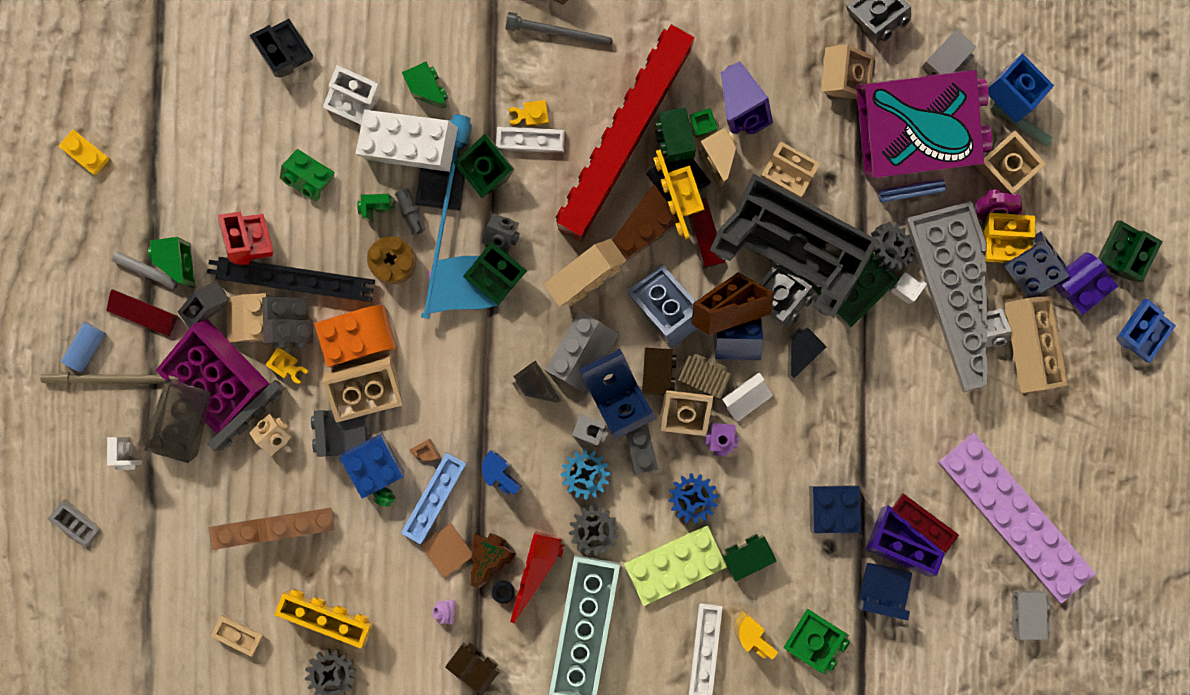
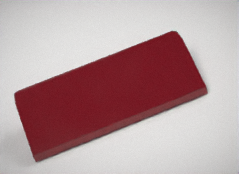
[688,198,725,269]
[106,289,178,337]

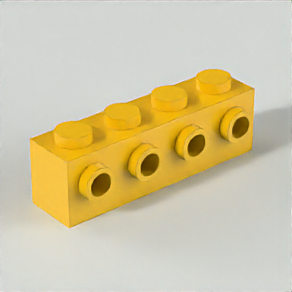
[274,589,374,648]

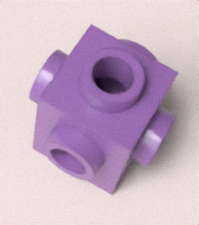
[705,423,739,457]

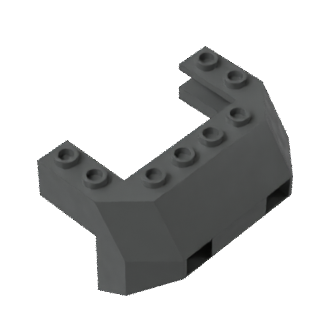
[710,174,878,318]

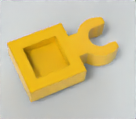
[508,100,549,127]
[265,348,309,384]

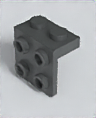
[311,410,366,457]

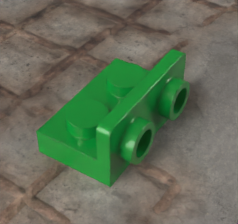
[357,194,395,222]

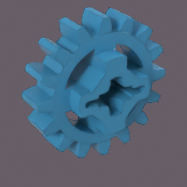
[561,449,610,499]

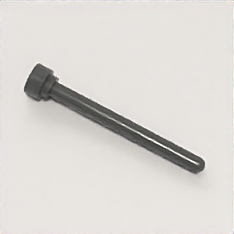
[505,12,613,46]

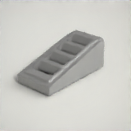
[48,499,100,547]

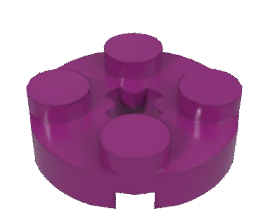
[975,190,1022,222]

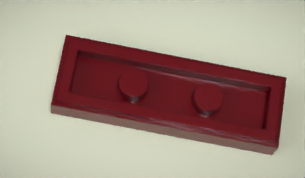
[892,493,959,553]

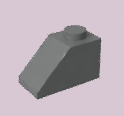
[178,281,229,329]

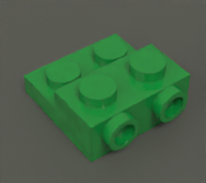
[783,608,850,675]

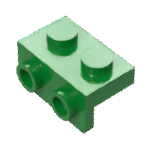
[280,149,335,202]

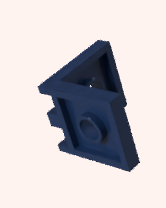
[579,349,656,440]

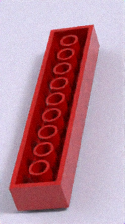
[555,24,695,242]

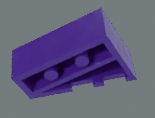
[866,505,945,577]

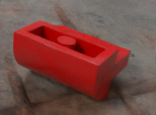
[218,212,273,265]

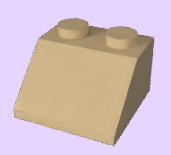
[821,44,874,100]
[698,128,737,189]
[226,293,272,343]
[660,390,713,436]

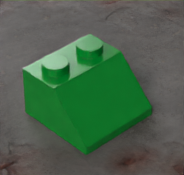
[148,237,196,288]

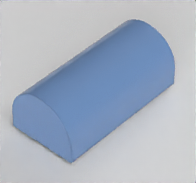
[61,321,106,372]

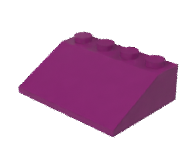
[155,319,270,434]

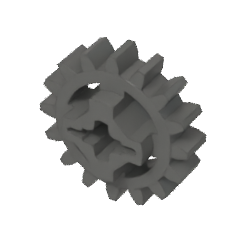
[871,222,916,272]
[569,505,619,556]
[305,649,356,695]

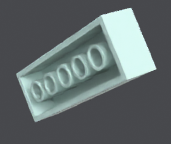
[549,555,620,695]

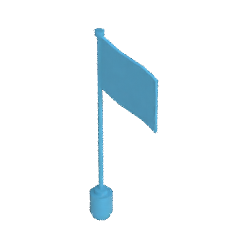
[421,114,508,319]

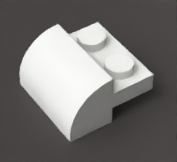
[323,65,381,125]

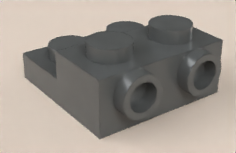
[846,0,912,44]
[759,264,815,327]
[262,297,313,348]

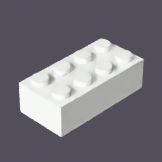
[356,110,458,172]

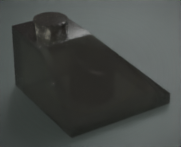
[512,360,561,404]

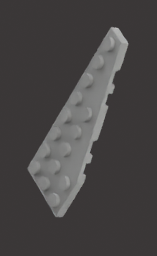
[905,201,987,393]

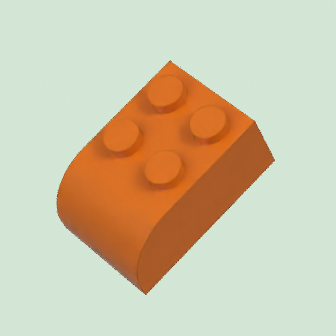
[314,305,397,368]

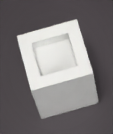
[890,272,927,304]

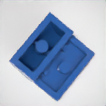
[1116,299,1176,363]
[482,450,522,495]

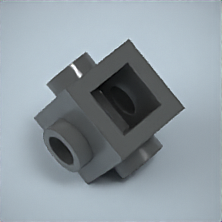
[482,213,520,253]

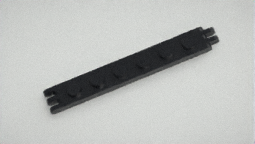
[207,257,375,303]

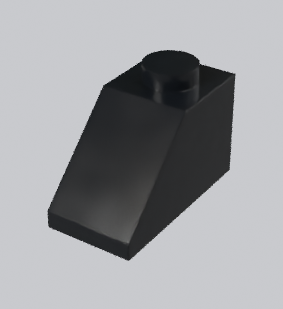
[788,327,827,380]

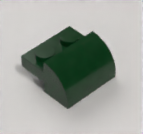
[1098,220,1163,282]
[463,241,527,305]

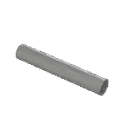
[112,251,179,289]

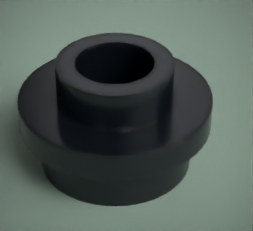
[492,580,515,604]

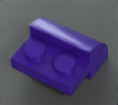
[1053,252,1119,315]

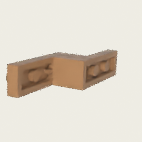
[208,507,335,550]

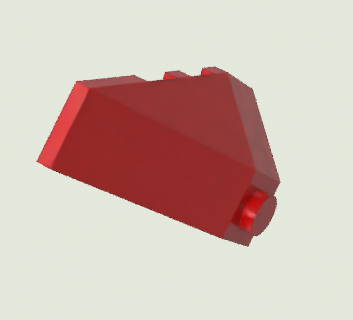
[510,531,565,623]

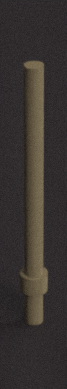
[40,372,178,386]

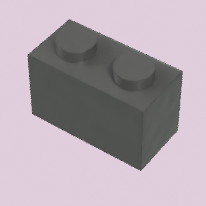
[626,424,658,475]

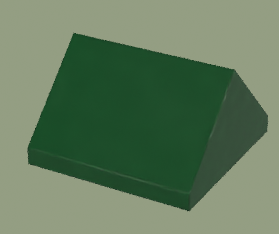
[454,133,514,198]

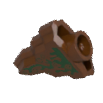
[471,533,516,589]

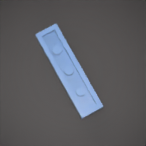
[401,452,467,544]

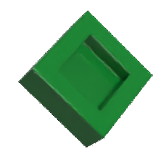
[689,108,718,138]

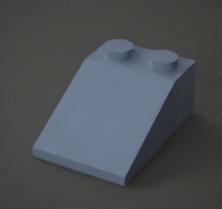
[627,264,698,348]

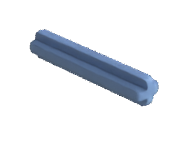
[878,179,946,202]

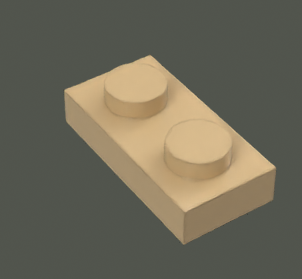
[210,615,263,657]

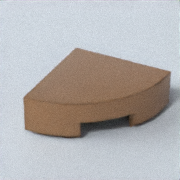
[409,439,441,462]

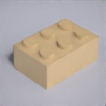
[543,239,626,307]

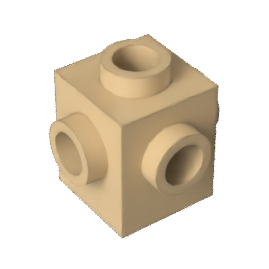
[250,414,291,456]

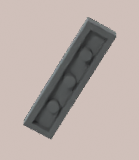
[207,380,285,451]

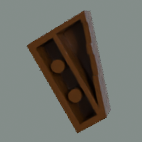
[612,184,679,262]
[691,272,774,335]

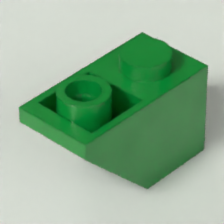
[402,61,448,109]

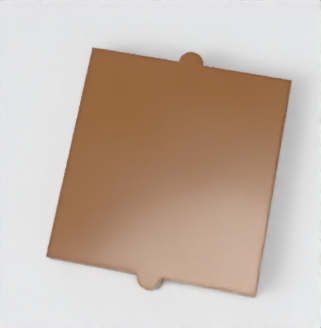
[420,523,472,578]

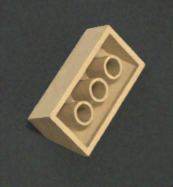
[1005,296,1068,393]

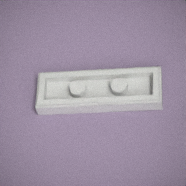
[496,127,565,154]

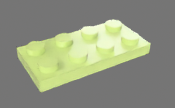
[624,525,727,606]

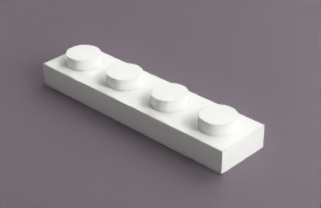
[688,603,723,695]

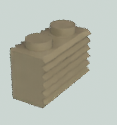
[677,353,731,400]

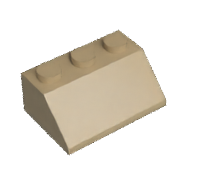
[322,354,403,423]

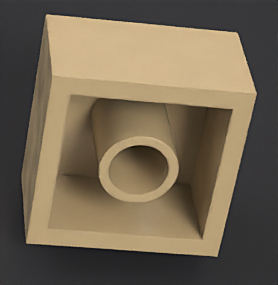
[975,131,1046,194]

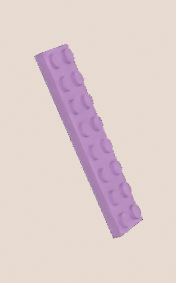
[938,433,1096,604]

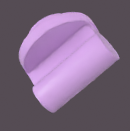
[432,600,455,624]

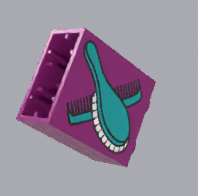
[856,70,992,178]

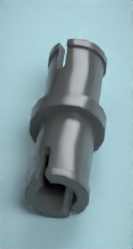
[395,188,426,235]

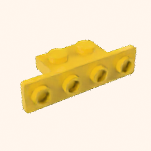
[653,150,704,240]

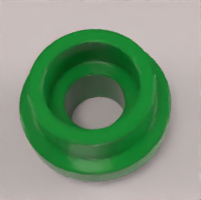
[373,487,396,507]

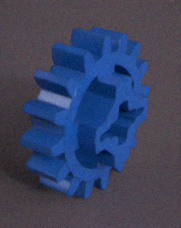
[668,473,719,523]

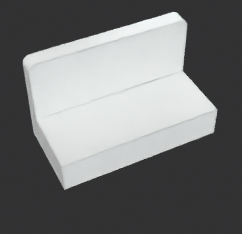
[721,373,773,421]

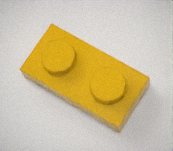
[58,129,110,176]

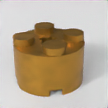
[367,236,416,285]

